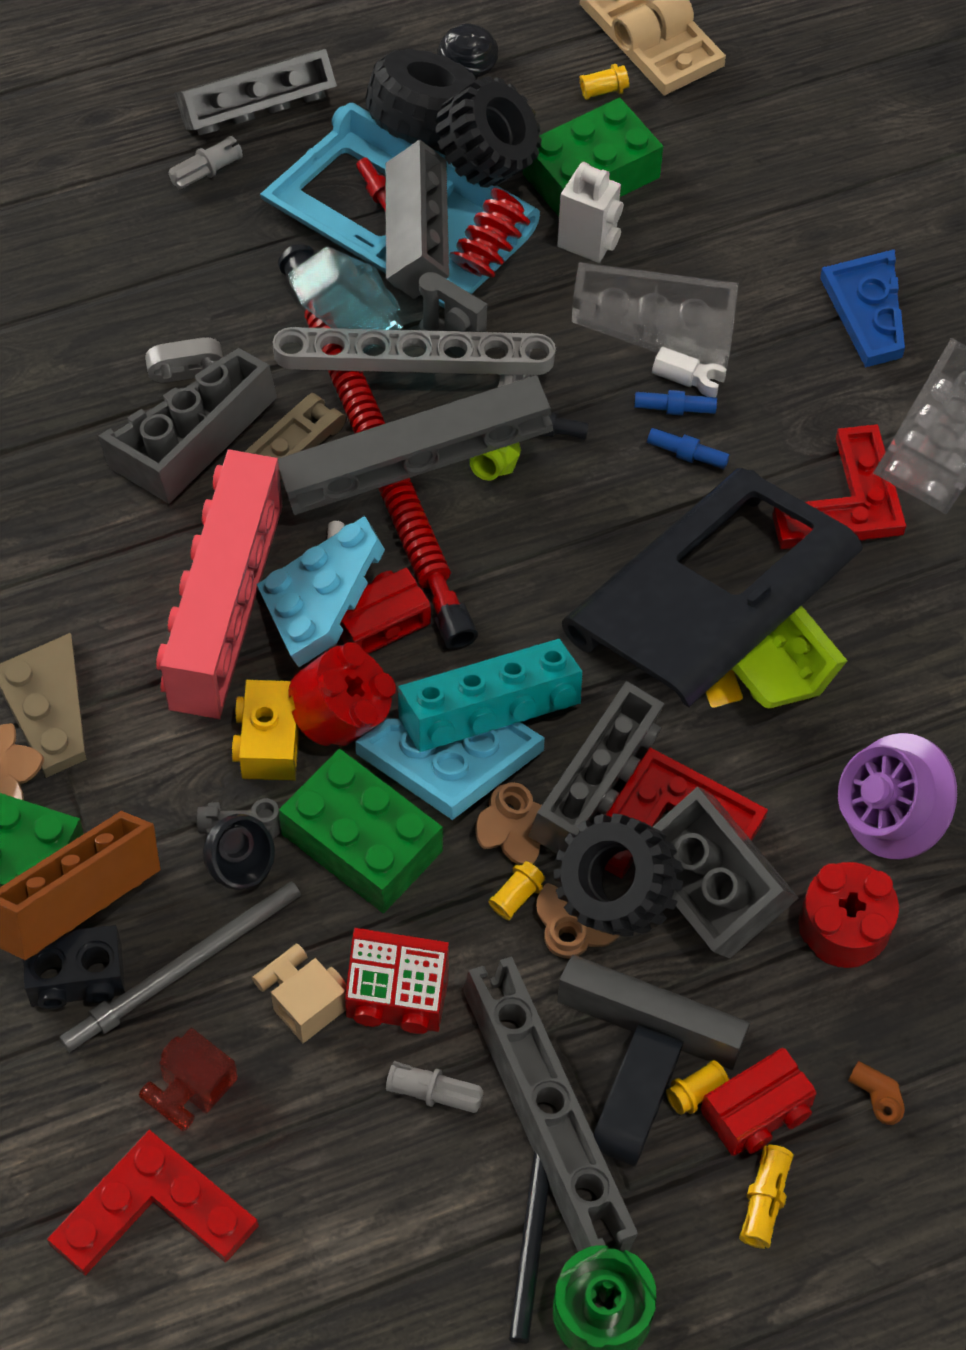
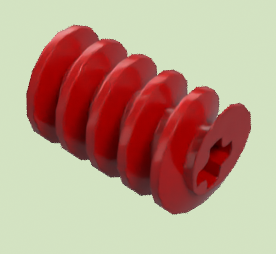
[449,188,530,278]

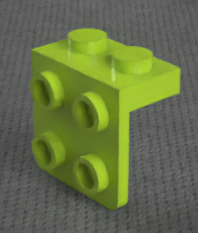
[731,605,847,708]

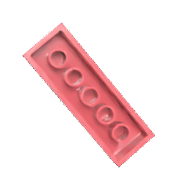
[156,449,283,719]

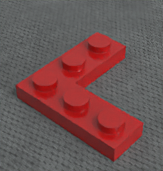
[772,424,906,549]
[604,747,768,879]
[47,1129,259,1276]

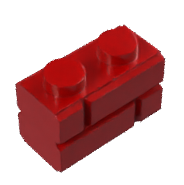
[340,568,431,654]
[701,1047,817,1156]

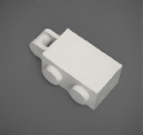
[557,162,624,263]

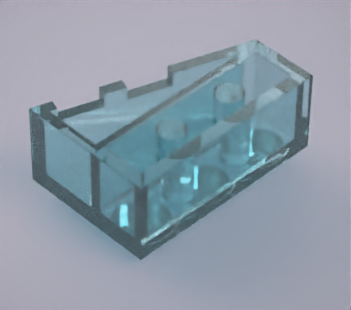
[288,246,403,353]

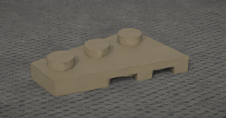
[0,633,87,778]

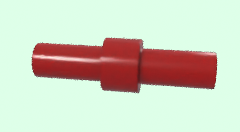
[356,158,386,212]

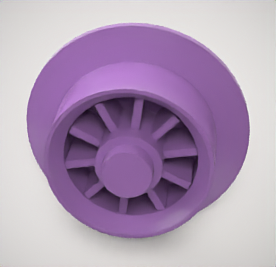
[838,733,957,860]

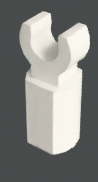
[652,346,727,397]

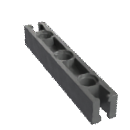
[278,375,553,515]
[463,956,638,1252]

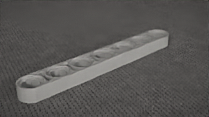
[273,327,556,375]

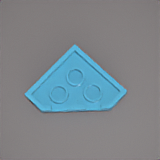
[257,516,385,667]
[355,719,545,820]

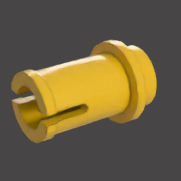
[580,64,629,99]
[488,861,545,921]
[666,1060,729,1115]

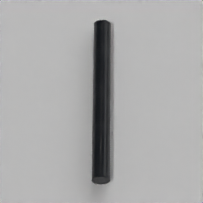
[509,1151,549,1344]

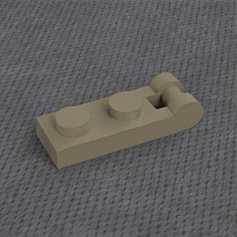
[245,393,346,480]

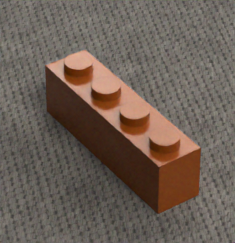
[0,811,161,960]

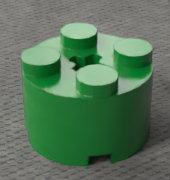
[553,1245,656,1350]

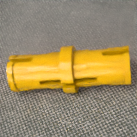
[739,1145,794,1249]

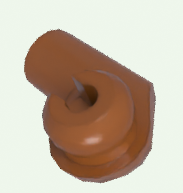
[848,1061,905,1125]

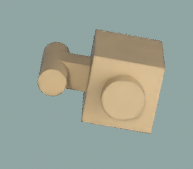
[252,943,347,1043]

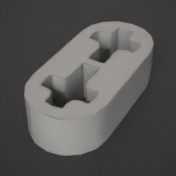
[145,337,223,383]

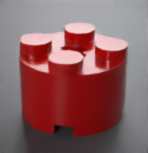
[288,642,396,747]
[799,862,899,968]

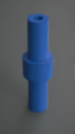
[634,390,717,416]
[647,428,730,470]

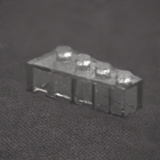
[572,262,739,369]

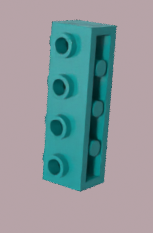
[398,638,582,752]

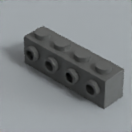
[174,49,337,135]
[385,140,449,299]
[528,681,664,854]

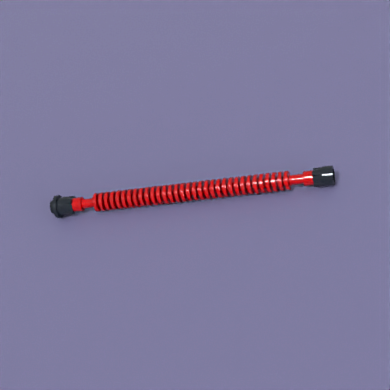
[278,244,478,650]

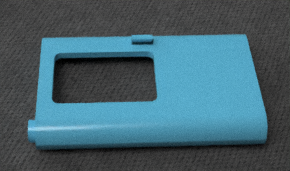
[260,103,540,309]

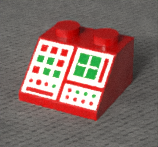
[345,928,449,1034]

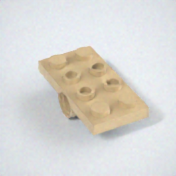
[580,0,726,96]

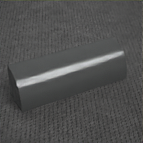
[557,955,751,1070]

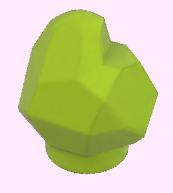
[470,442,521,481]

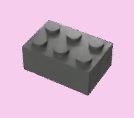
[653,787,799,959]

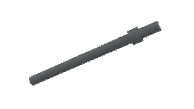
[59,881,301,1053]

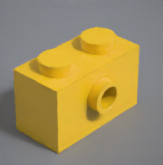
[232,680,299,781]

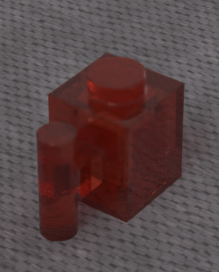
[139,1027,238,1132]

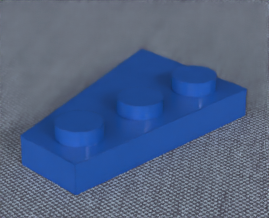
[820,249,905,368]

